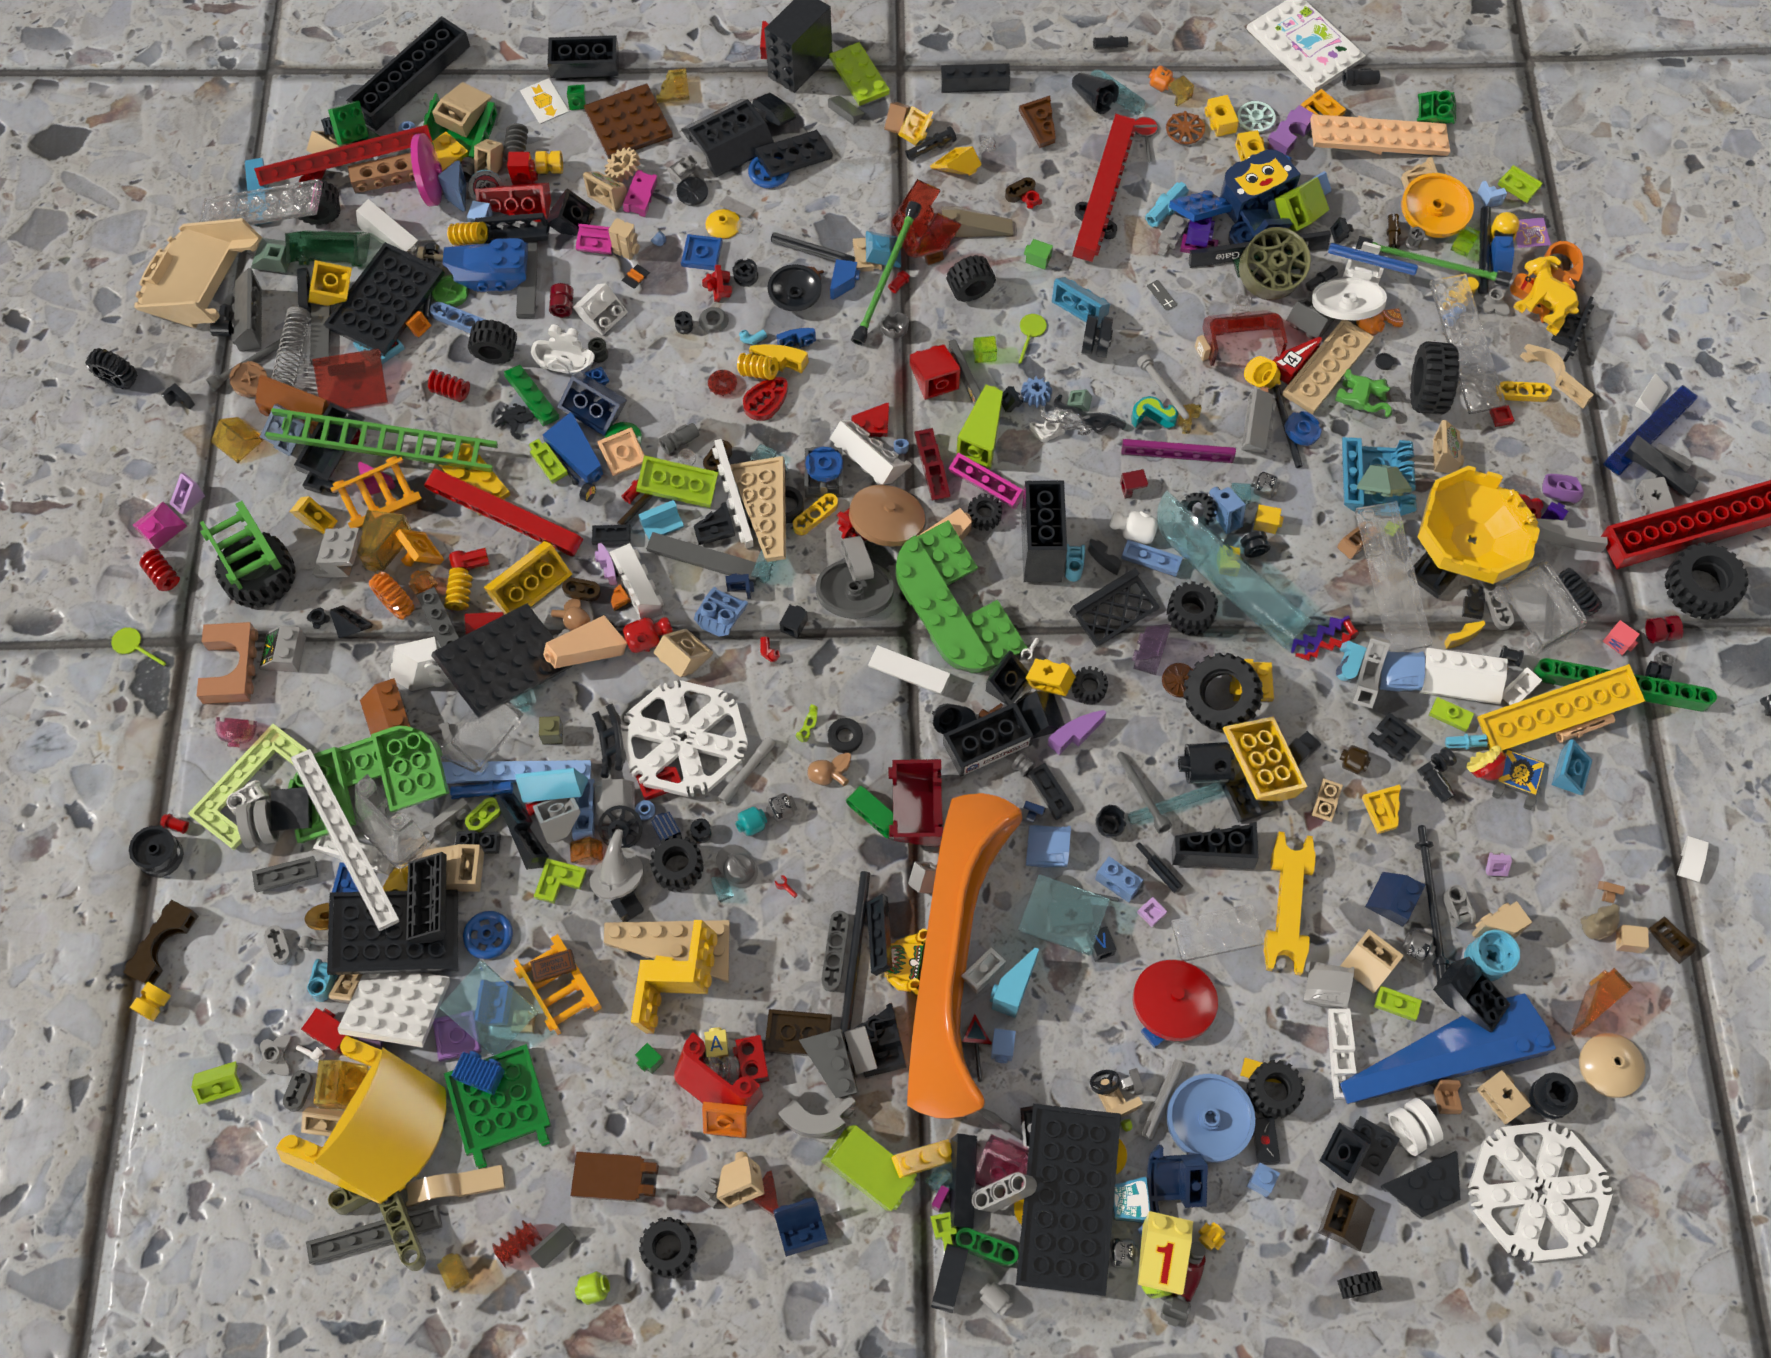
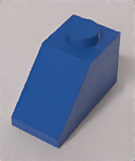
[1489,236,1514,273]
[830,259,860,300]

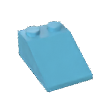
[990,948,1039,1018]

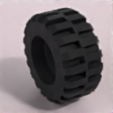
[1410,341,1460,415]
[215,532,296,608]
[1664,543,1749,620]
[1183,653,1263,732]

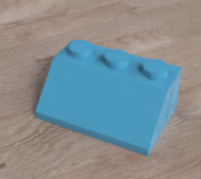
[1052,277,1110,327]

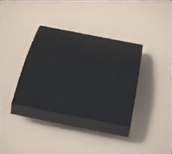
[752,92,796,126]
[1222,777,1279,823]

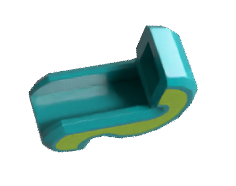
[1131,396,1178,428]

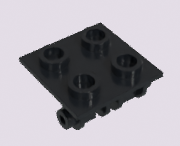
[1353,1116,1400,1176]

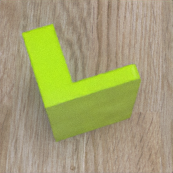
[191,1061,242,1105]

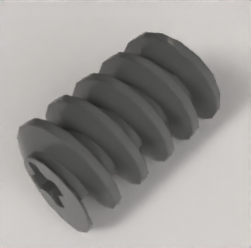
[503,123,528,161]

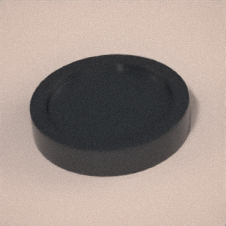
[1375,353,1394,370]

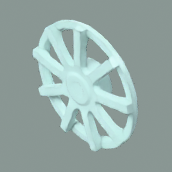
[1237,101,1276,134]

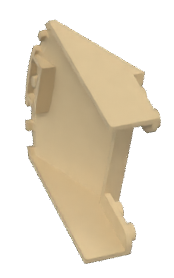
[134,218,262,329]

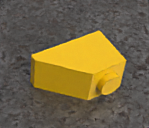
[289,496,338,535]

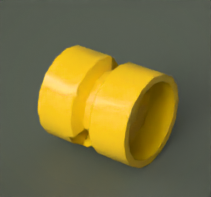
[535,151,563,174]
[129,982,171,1022]

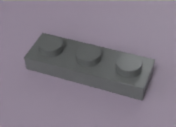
[252,856,318,893]

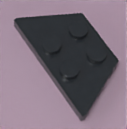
[1381,1151,1461,1219]

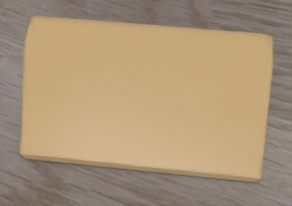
[301,1107,344,1136]

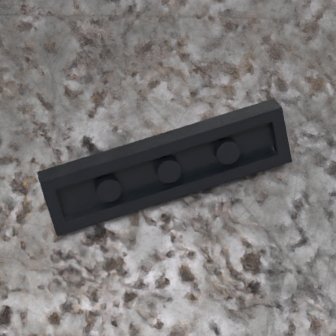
[867,894,893,976]

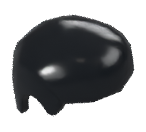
[1095,804,1127,838]

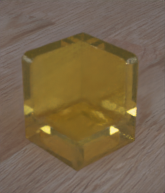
[1168,75,1194,107]

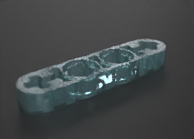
[1091,70,1145,115]

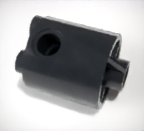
[1178,742,1235,784]

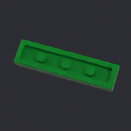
[504,365,559,426]

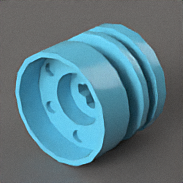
[1464,929,1520,981]

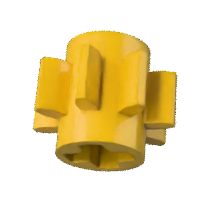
[1198,1222,1226,1251]

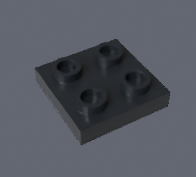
[1406,551,1459,599]

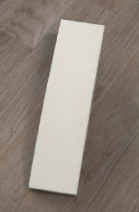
[313,834,399,875]
[1328,1008,1356,1100]

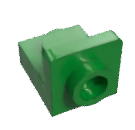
[567,84,586,110]

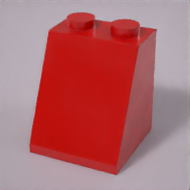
[910,344,960,400]

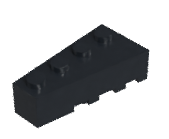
[1172,822,1259,869]

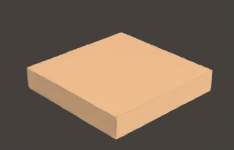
[597,427,644,477]

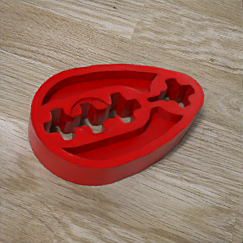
[743,377,788,421]

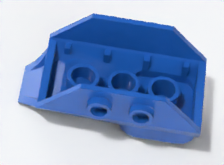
[443,238,528,292]

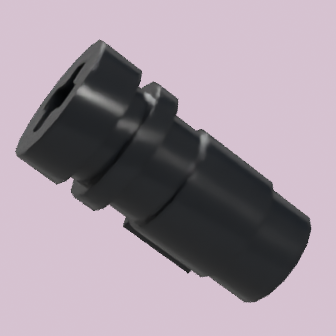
[1342,68,1380,86]
[1417,760,1456,803]

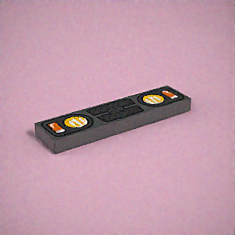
[948,339,981,405]

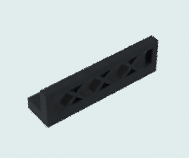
[475,213,550,244]

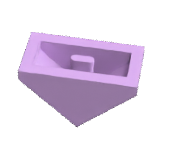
[170,472,205,515]

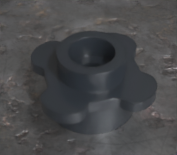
[307,607,330,629]

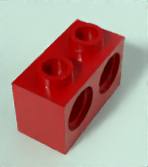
[732,1035,769,1083]

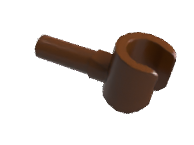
[978,703,1004,719]

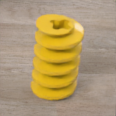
[447,222,488,246]
[737,353,779,380]
[444,567,473,611]

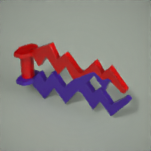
[1291,615,1359,661]

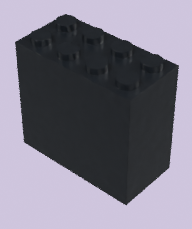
[764,0,833,93]
[1021,480,1067,582]

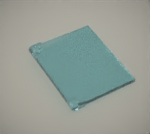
[1018,874,1110,956]
[439,960,539,1056]

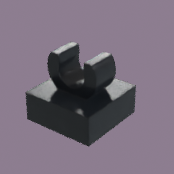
[1330,217,1354,243]
[1002,386,1023,412]

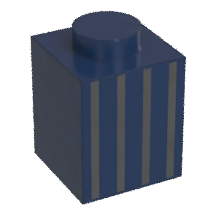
[651,812,682,841]

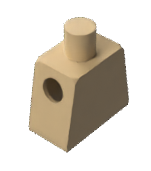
[474,139,504,174]
[717,1151,764,1209]

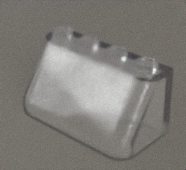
[440,701,524,773]

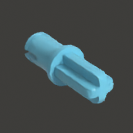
[1445,734,1487,750]

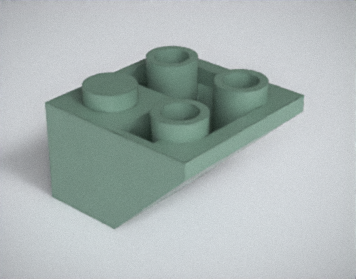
[251,238,296,273]
[1357,464,1412,497]

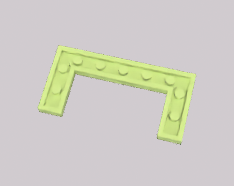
[188,724,307,850]

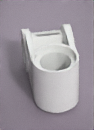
[226,780,270,816]

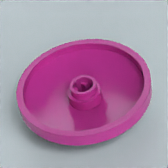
[411,133,442,207]

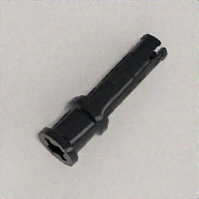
[905,126,957,161]

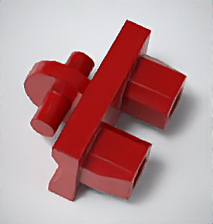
[702,264,732,302]
[837,508,867,541]

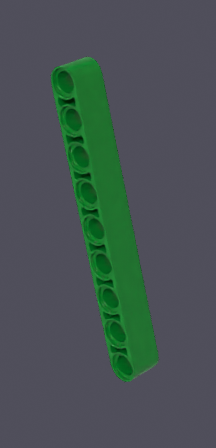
[1533,658,1717,712]

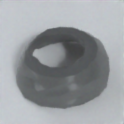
[699,307,729,332]

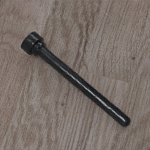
[423,243,440,320]

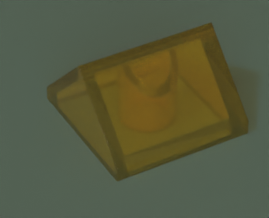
[211,417,264,464]

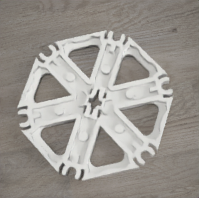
[621,680,748,797]
[1468,1122,1613,1263]

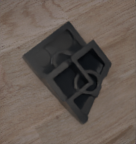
[854,1003,907,1078]

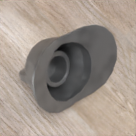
[716,844,758,888]

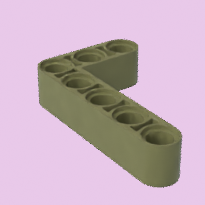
[328,1187,426,1271]

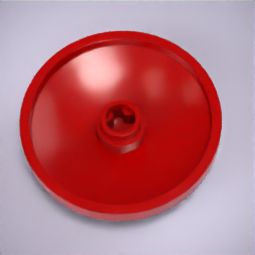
[1133,960,1218,1041]

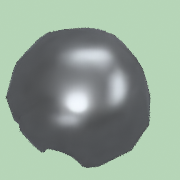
[881,312,909,338]

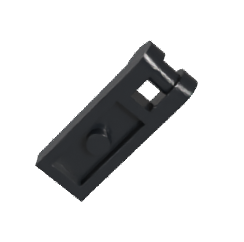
[1027,763,1074,820]

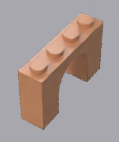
[196,622,258,704]

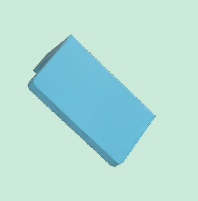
[639,500,684,540]

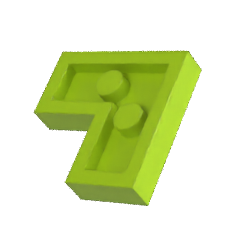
[534,858,587,904]

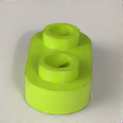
[465,797,501,832]

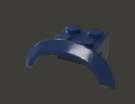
[1147,1145,1208,1213]

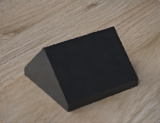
[985,651,1028,706]
[1016,691,1065,739]
[1319,1122,1371,1184]

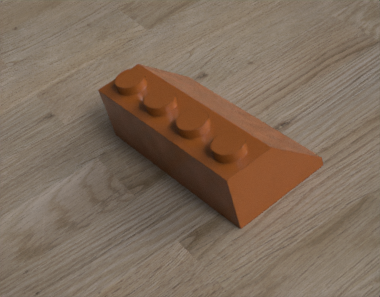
[255,375,329,434]
[360,678,411,736]

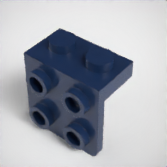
[1240,209,1293,237]
[773,1197,829,1257]

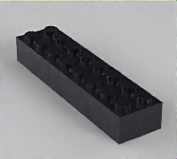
[346,16,470,131]

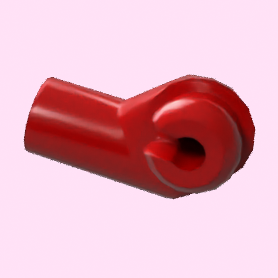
[760,637,780,662]

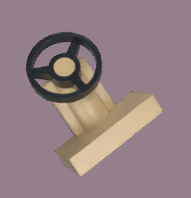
[1090,1070,1143,1118]

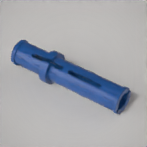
[450,781,513,799]

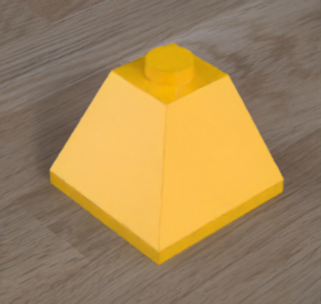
[930,146,982,176]

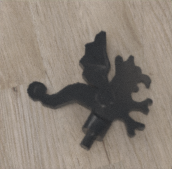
[494,403,535,440]

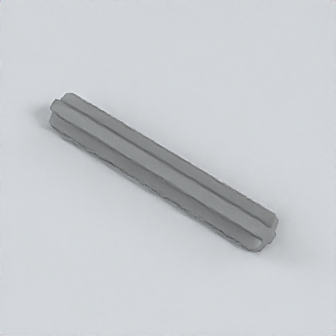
[1141,1059,1185,1140]

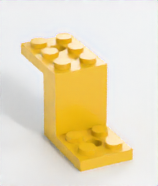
[631,920,718,1034]

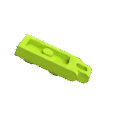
[529,438,568,484]

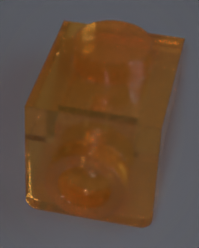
[570,837,603,864]

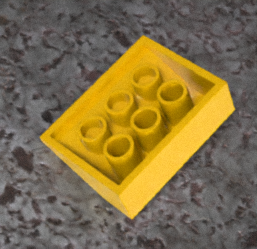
[1223,716,1307,801]

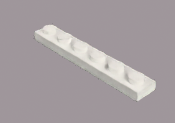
[712,439,754,549]

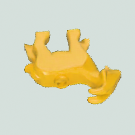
[1513,256,1579,336]

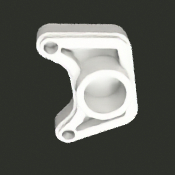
[1029,411,1066,443]

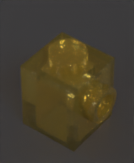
[437,1253,473,1292]

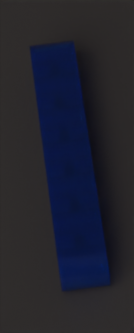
[1603,385,1698,476]

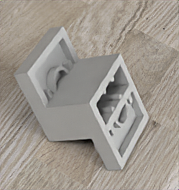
[313,528,363,578]

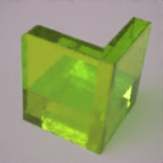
[973,336,997,363]

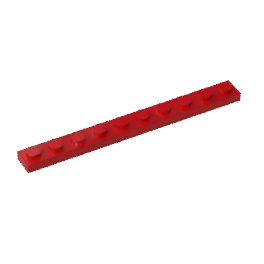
[254,125,433,186]

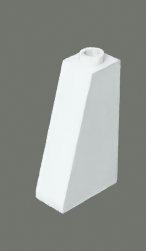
[356,199,418,255]

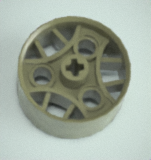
[1239,227,1311,300]

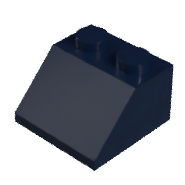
[1365,872,1425,927]

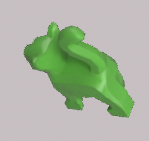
[1335,369,1393,417]

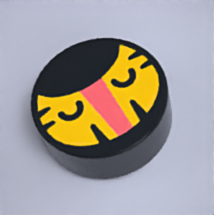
[579,482,596,502]

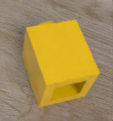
[1253,504,1284,534]

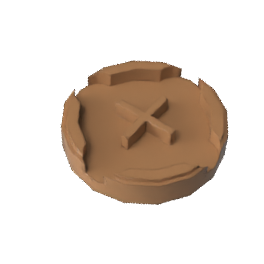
[229,361,268,397]

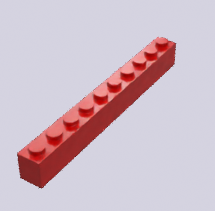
[1072,113,1137,262]

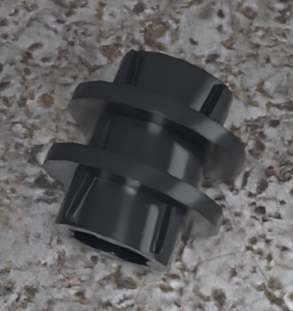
[1529,1072,1578,1120]

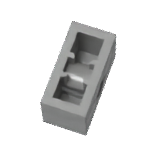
[1635,477,1675,515]

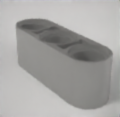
[841,536,874,582]
[972,1172,1037,1213]

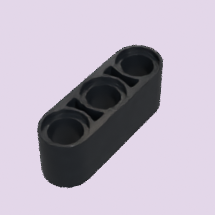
[931,1243,969,1314]

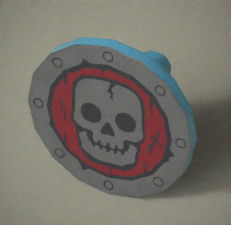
[468,170,504,201]

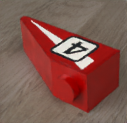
[1273,337,1323,385]

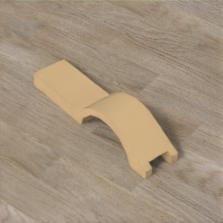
[1520,344,1594,408]
[404,1165,505,1207]

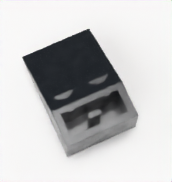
[1433,957,1510,1032]

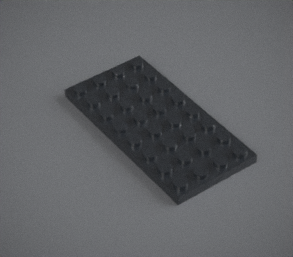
[1016,1103,1121,1297]

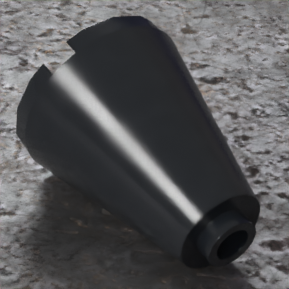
[1072,73,1119,114]

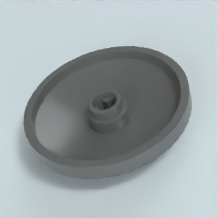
[816,560,894,619]

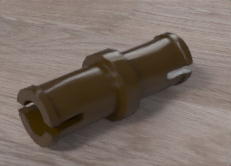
[1386,214,1401,249]

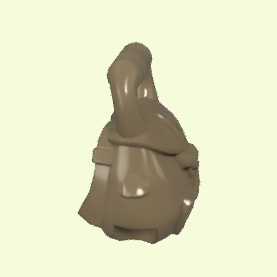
[1580,904,1620,940]

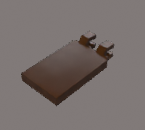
[570,1152,659,1202]

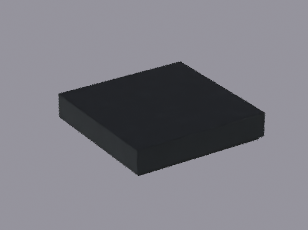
[271,787,312,831]

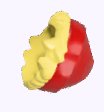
[1466,746,1507,781]

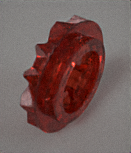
[708,370,737,397]

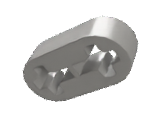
[264,925,292,965]

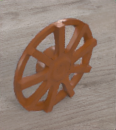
[1166,111,1205,145]

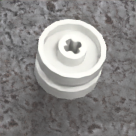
[1388,1098,1443,1156]

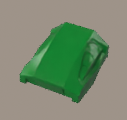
[1417,90,1456,124]

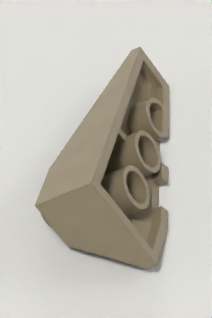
[941,206,1013,238]

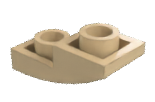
[1311,778,1343,822]

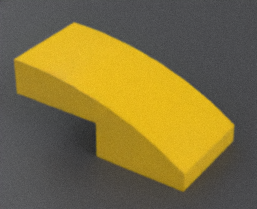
[1444,621,1485,649]

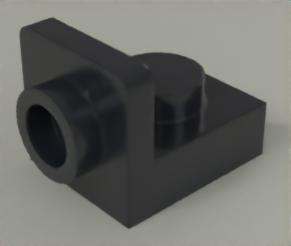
[161,383,195,409]

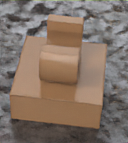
[1597,881,1625,903]

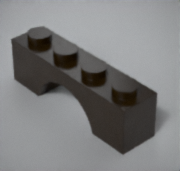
[123,899,199,985]

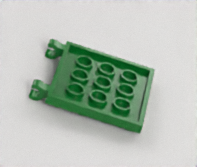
[444,1044,551,1169]

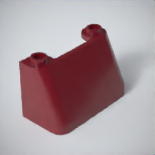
[888,759,943,847]

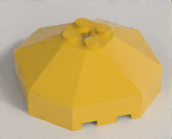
[1417,465,1540,584]

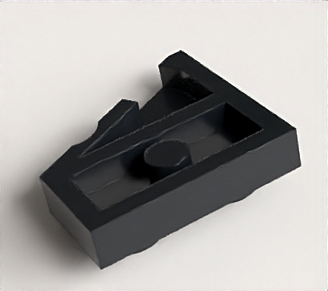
[693,502,735,545]

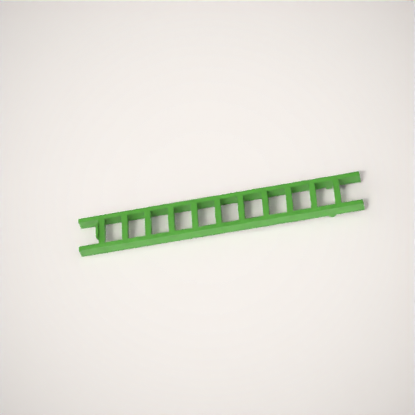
[265,408,498,472]

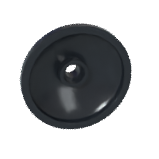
[767,264,822,311]

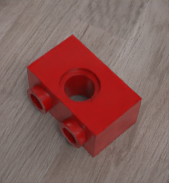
[507,152,538,185]

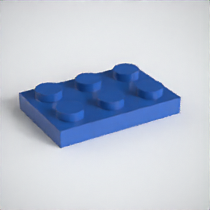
[1169,190,1232,222]

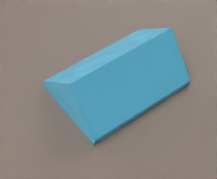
[515,768,588,802]

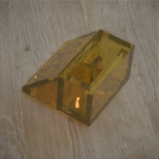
[313,1060,368,1109]

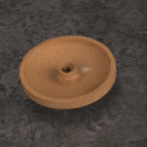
[849,485,925,547]

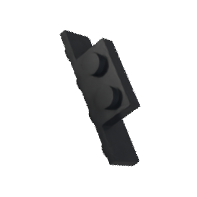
[1551,296,1594,362]

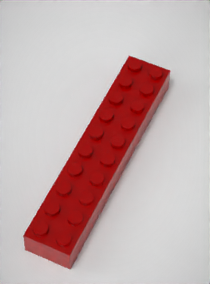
[1601,480,1771,569]

